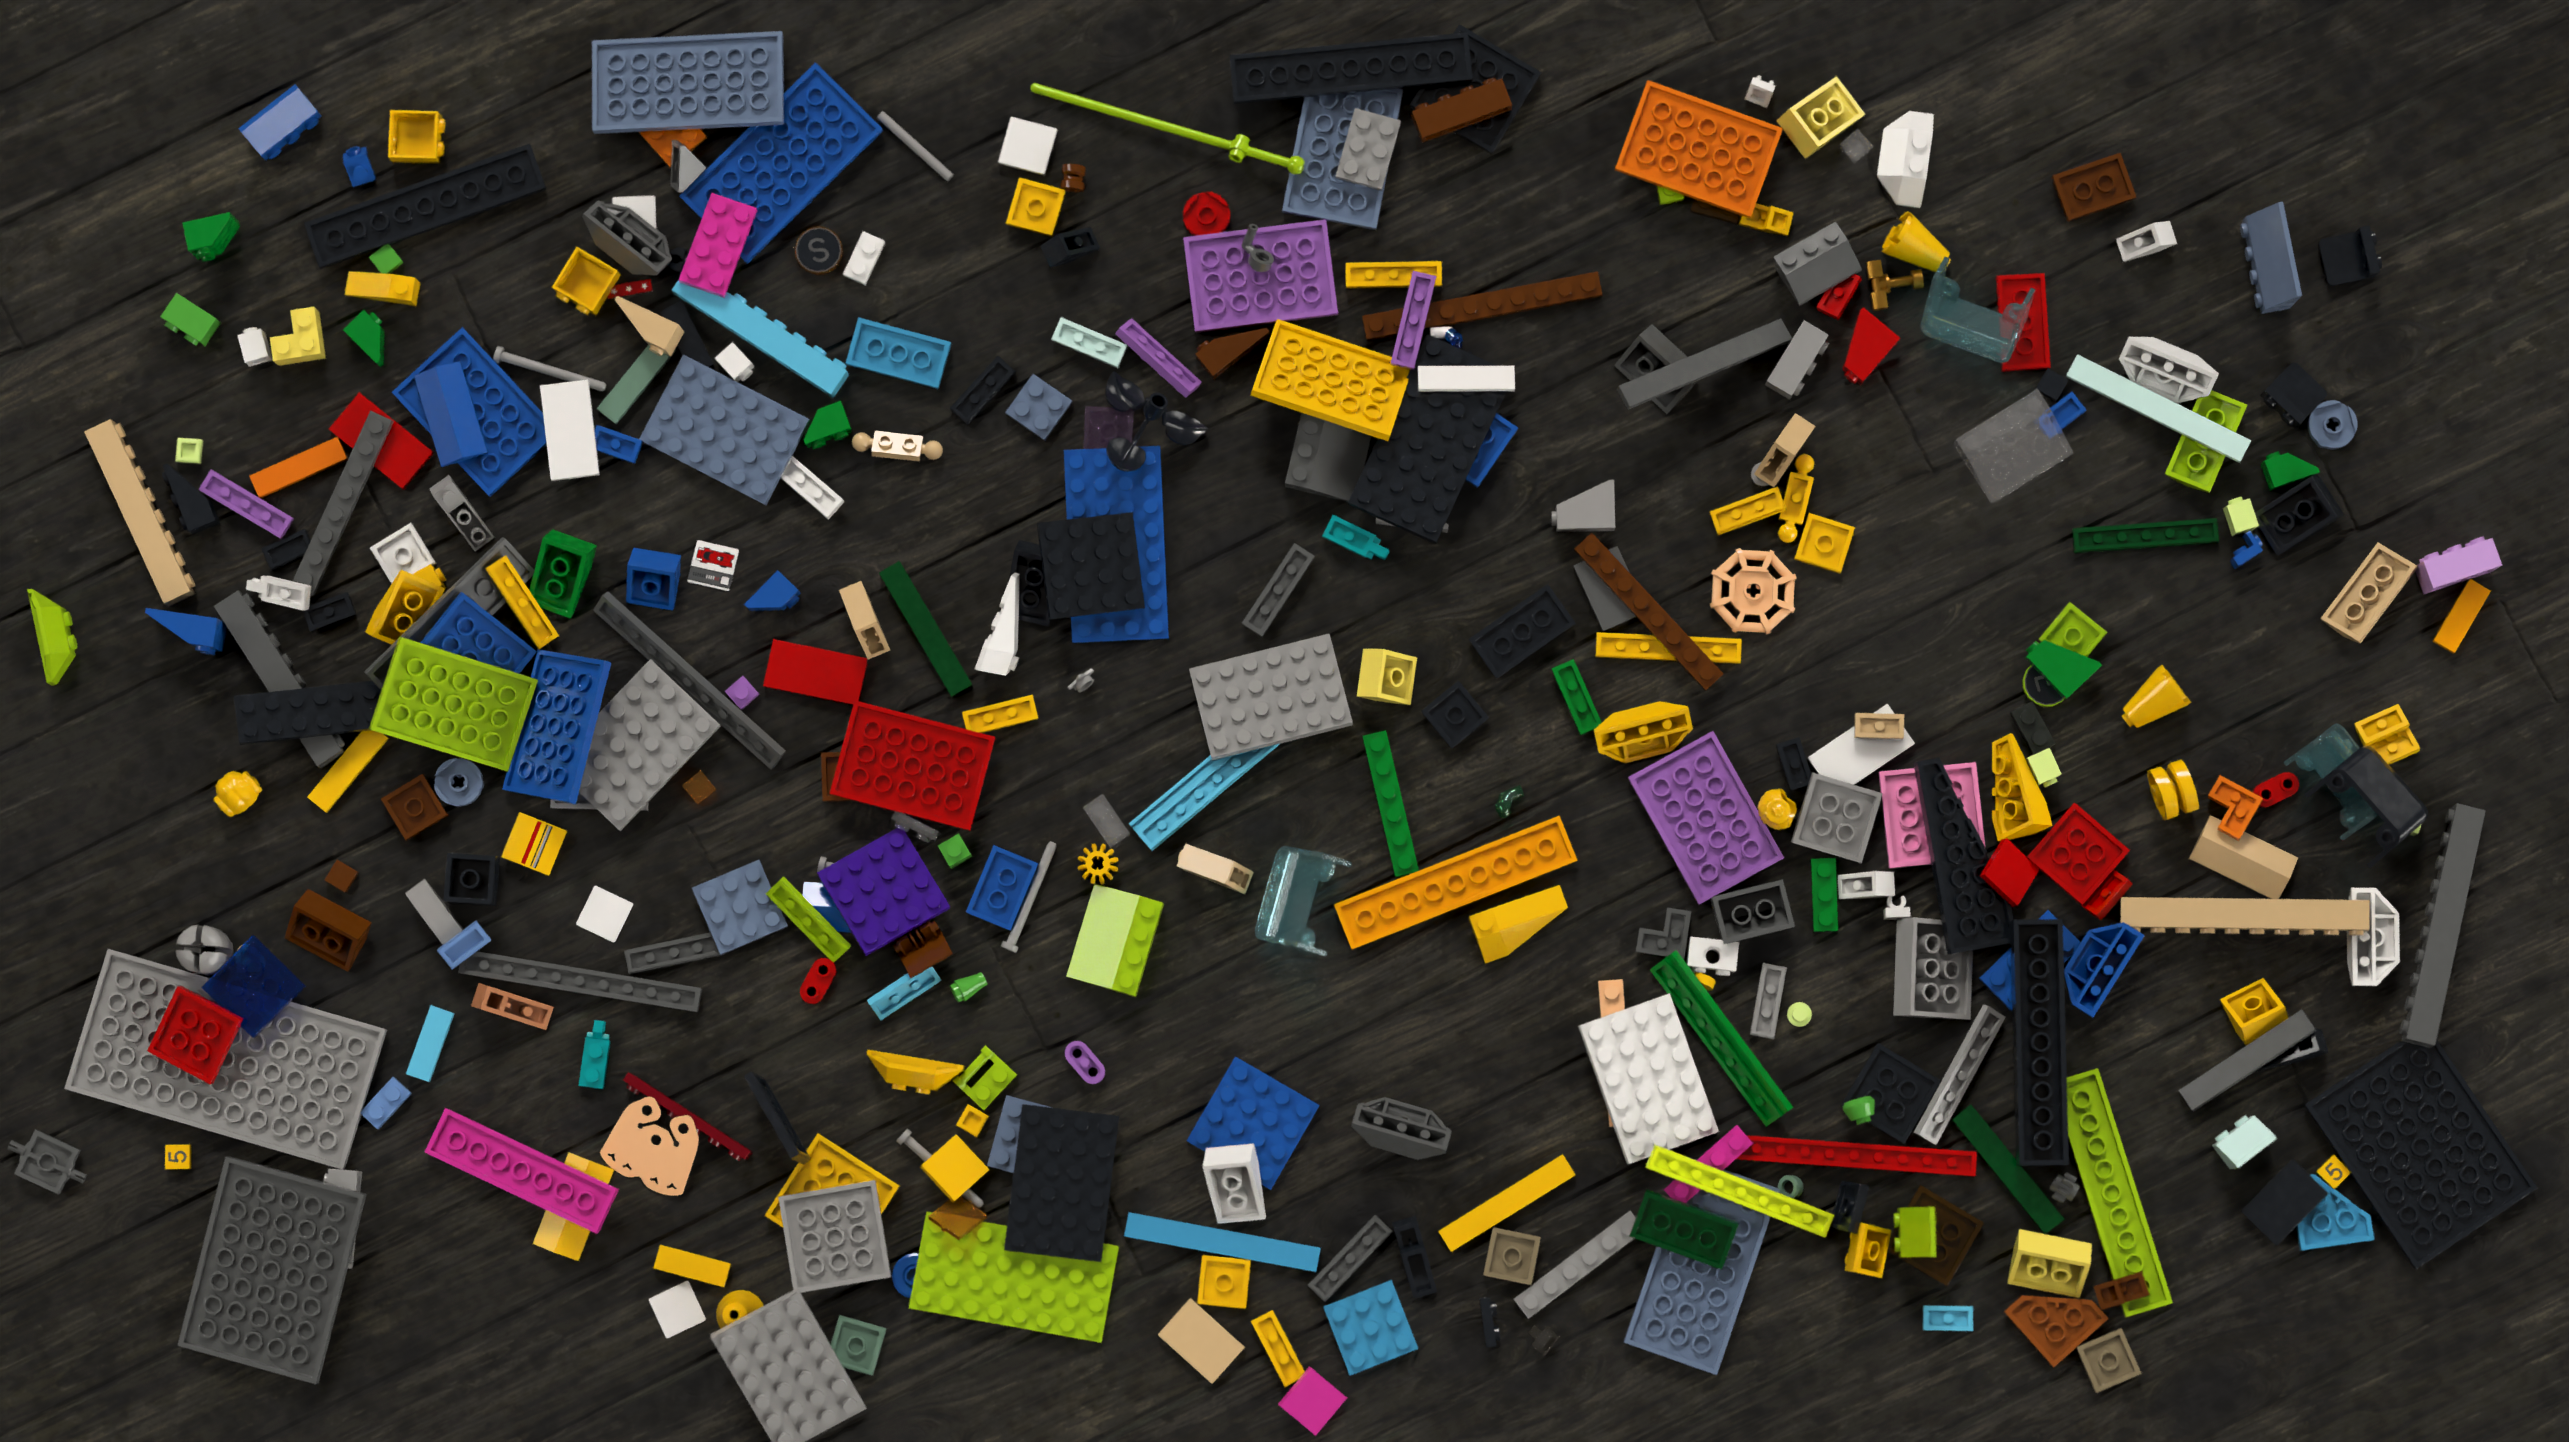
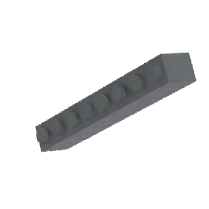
[214,590,345,769]

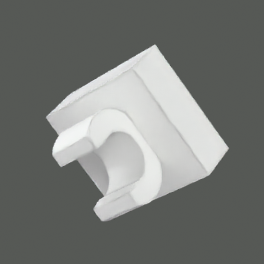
[1745,76,1775,108]
[1883,896,1910,920]

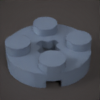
[2308,400,2358,449]
[434,758,484,807]

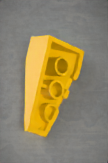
[1992,733,2053,841]
[1469,885,1568,964]

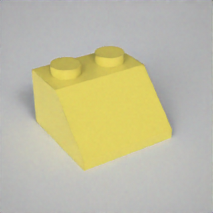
[1357,649,1417,705]

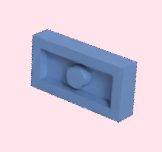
[361,1077,412,1129]

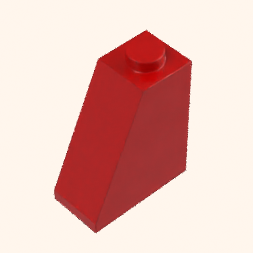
[1843,307,1900,385]

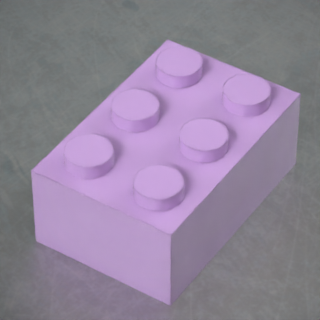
[2415,536,2502,594]

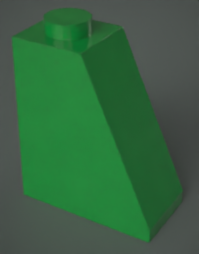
[2025,640,2102,700]

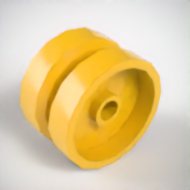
[2147,760,2199,820]

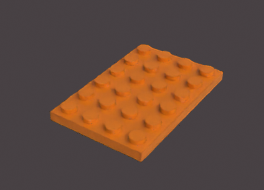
[1615,80,1783,219]

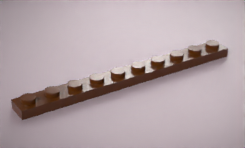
[1362,271,1602,341]

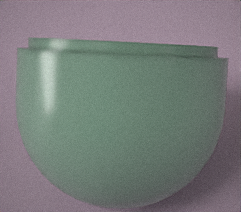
[1778,1175,1804,1199]

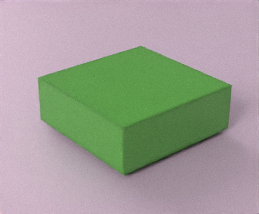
[369,244,404,274]

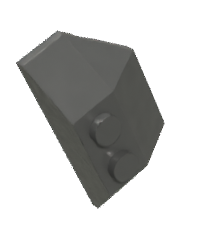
[582,201,672,275]
[1351,1097,1452,1160]

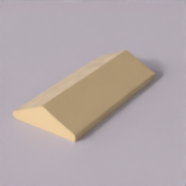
[2321,543,2418,644]
[2189,815,2298,899]

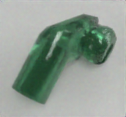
[1495,785,1524,818]

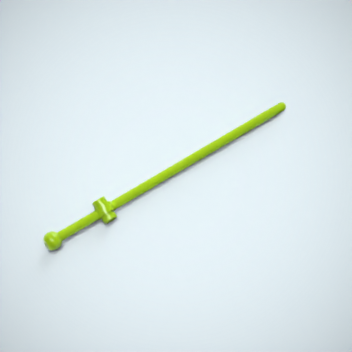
[1031,83,1305,175]

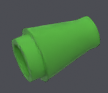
[950,972,987,1003]

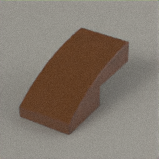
[2094,1271,2150,1310]

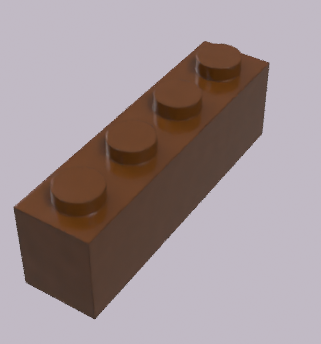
[1412,78,1512,143]

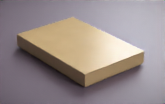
[1158,1298,1245,1384]

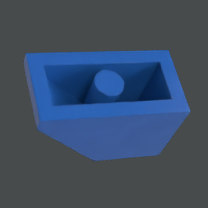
[744,570,800,611]

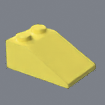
[1777,76,1865,159]

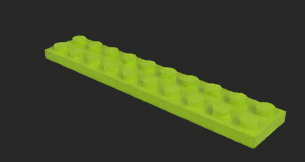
[2067,1068,2173,1317]

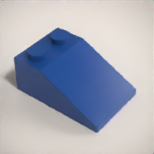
[145,608,227,655]

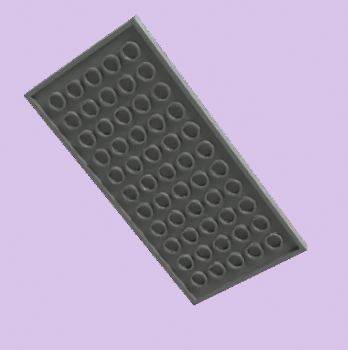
[64,949,387,1170]

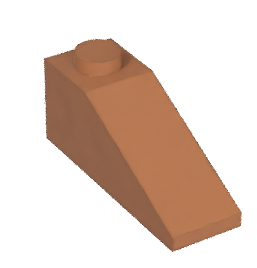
[471,983,554,1030]

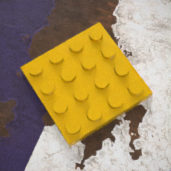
[764,1133,900,1227]

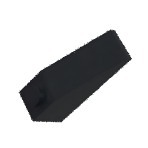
[2253,1028,2329,1073]

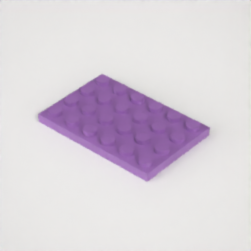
[1183,220,1338,333]
[1628,731,1784,905]

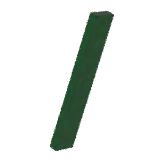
[2072,518,2219,553]
[879,561,972,697]
[1952,1105,2064,1234]

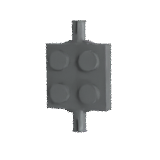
[8,1130,87,1194]

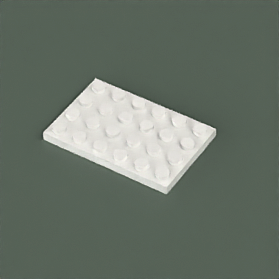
[1578,993,1719,1164]

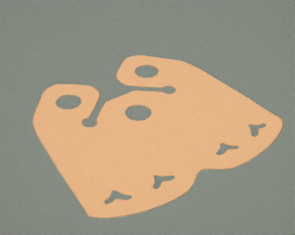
[600,1097,699,1196]

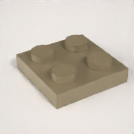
[1483,1227,1541,1285]
[2076,1328,2141,1393]

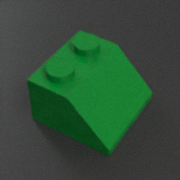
[182,212,240,261]

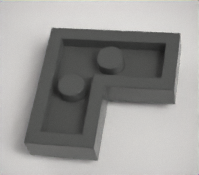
[1636,908,1691,959]

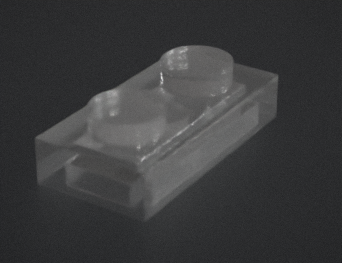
[1083,794,1130,848]
[891,811,940,844]

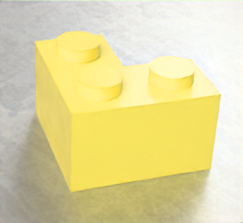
[270,307,326,366]

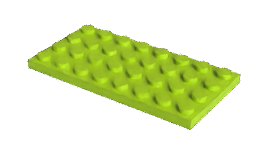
[909,1211,1119,1343]

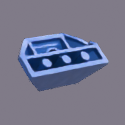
[2064,922,2145,1018]

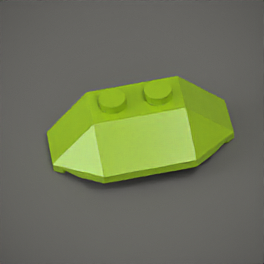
[27,589,77,686]

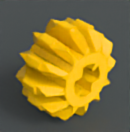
[1078,843,1119,884]

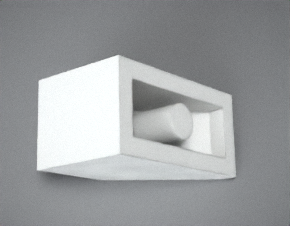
[2116,221,2177,262]
[1838,871,1895,899]

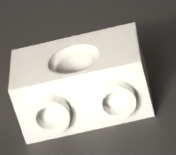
[1686,937,1739,976]

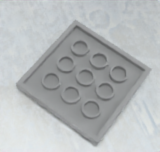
[778,1180,891,1293]

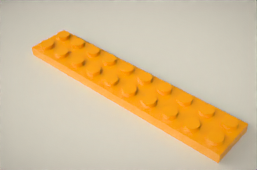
[1334,815,1578,950]

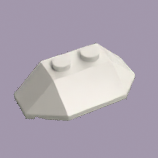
[1877,111,1933,208]
[2119,337,2219,403]
[2347,888,2400,986]

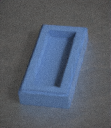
[437,920,491,970]

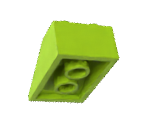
[1893,1207,1936,1258]

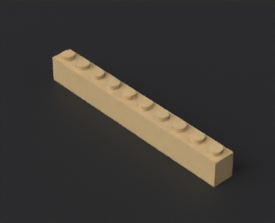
[2121,897,2369,936]

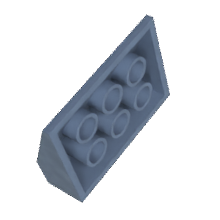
[2240,202,2302,314]

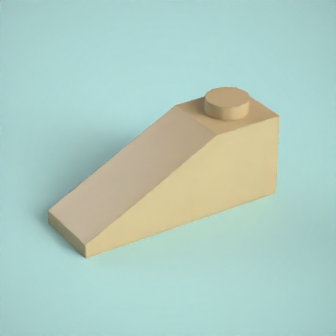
[615,296,684,357]

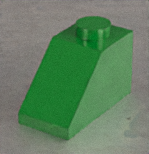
[343,310,384,367]
[2261,451,2320,491]

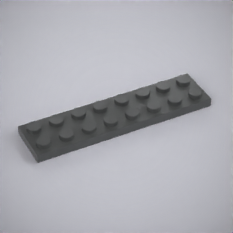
[364,537,534,690]

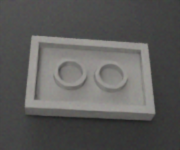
[1336,108,1401,191]

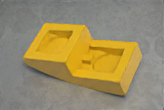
[1738,203,1794,236]

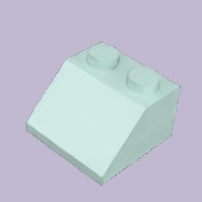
[2212,1115,2277,1169]

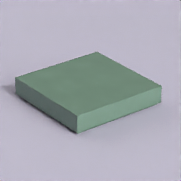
[831,1315,887,1376]

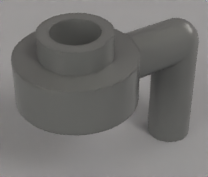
[1241,224,1274,272]

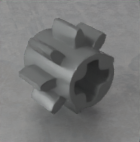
[2049,1172,2080,1203]

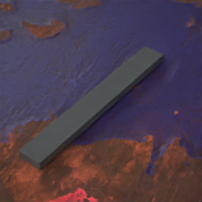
[1617,319,1792,409]

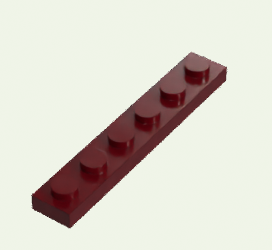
[623,1072,753,1161]

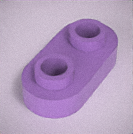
[1065,1041,1105,1084]

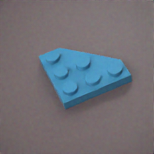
[2296,1174,2374,1250]

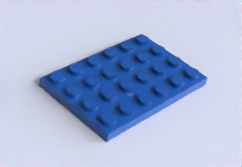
[392,327,547,497]
[502,649,611,804]

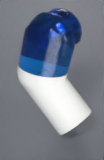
[1430,326,1463,349]

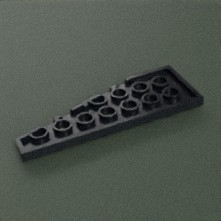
[1913,758,2014,954]

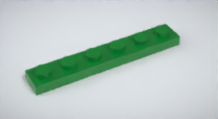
[1362,730,1419,878]

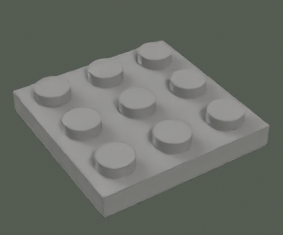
[1791,772,1883,863]

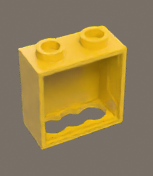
[388,110,445,163]
[552,247,621,315]

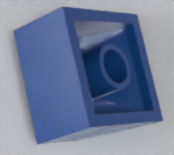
[626,548,681,610]

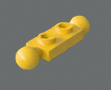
[1778,454,1814,543]

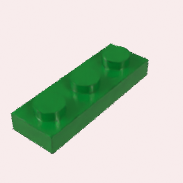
[1551,659,1602,736]
[1811,858,1838,932]

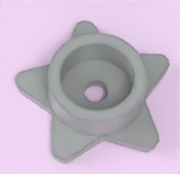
[1068,668,1094,692]

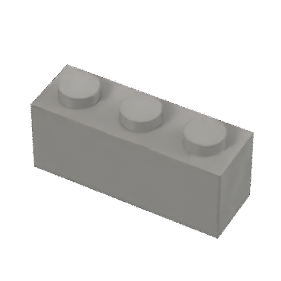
[1765,320,1829,400]

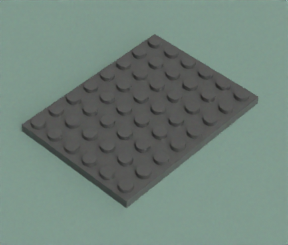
[177,1156,367,1384]

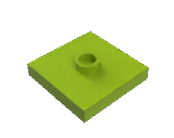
[2039,601,2108,657]

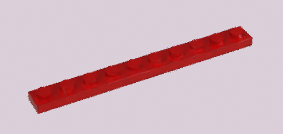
[1736,1135,1977,1176]

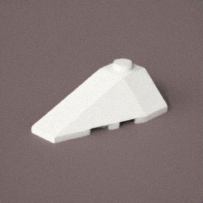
[975,573,1019,676]

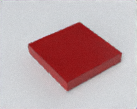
[1980,838,2040,907]

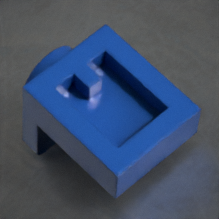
[2230,531,2263,569]

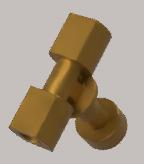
[1865,260,1924,311]

